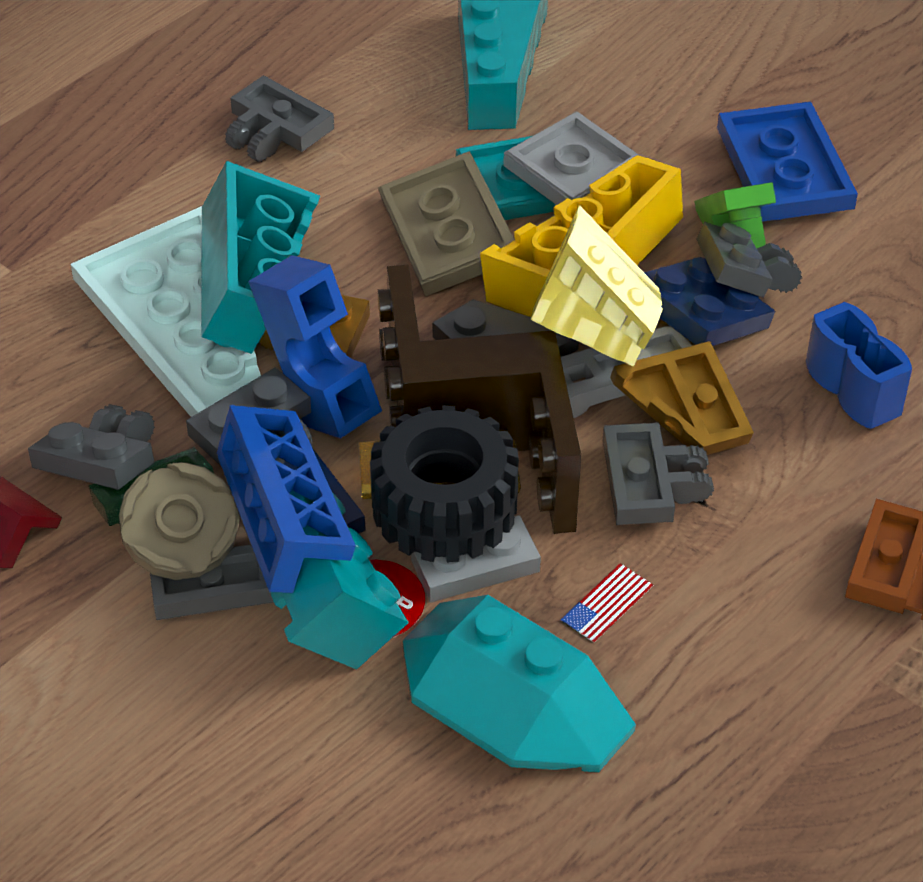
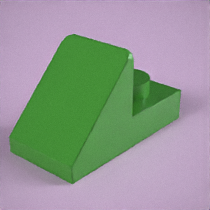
[694,182,776,249]

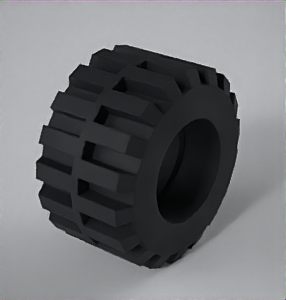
[370,405,519,563]

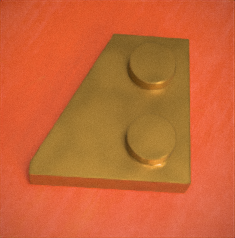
[610,341,754,455]

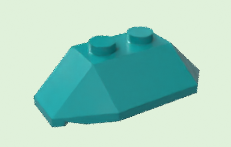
[403,595,636,772]

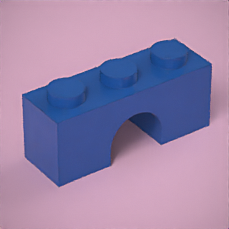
[248,255,382,439]

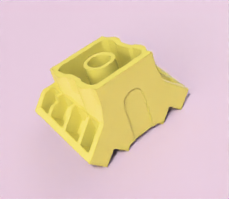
[531,205,663,366]

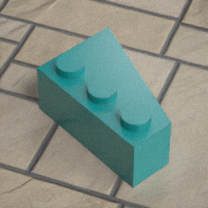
[270,491,409,670]

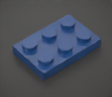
[717,101,858,222]

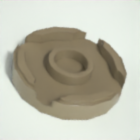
[119,462,239,580]

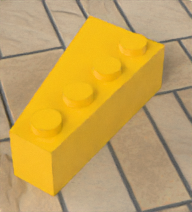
[480,155,683,317]

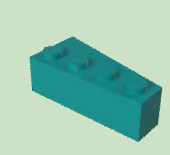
[458,0,548,130]

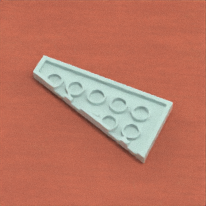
[71,206,278,436]

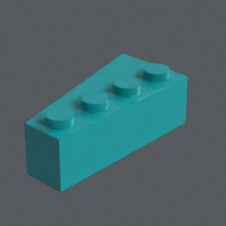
[201,161,320,354]

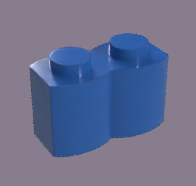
[806,302,912,429]

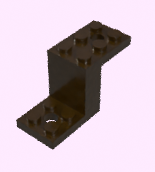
[377,265,581,534]

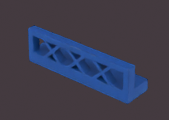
[216,405,356,593]

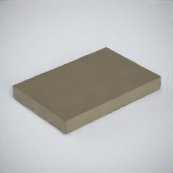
[378,151,514,297]

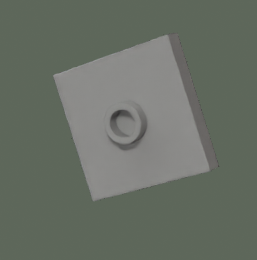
[504,111,640,205]

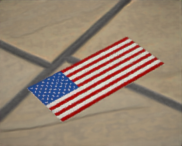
[561,563,654,643]

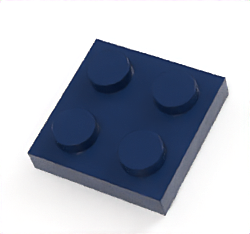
[644,257,776,346]

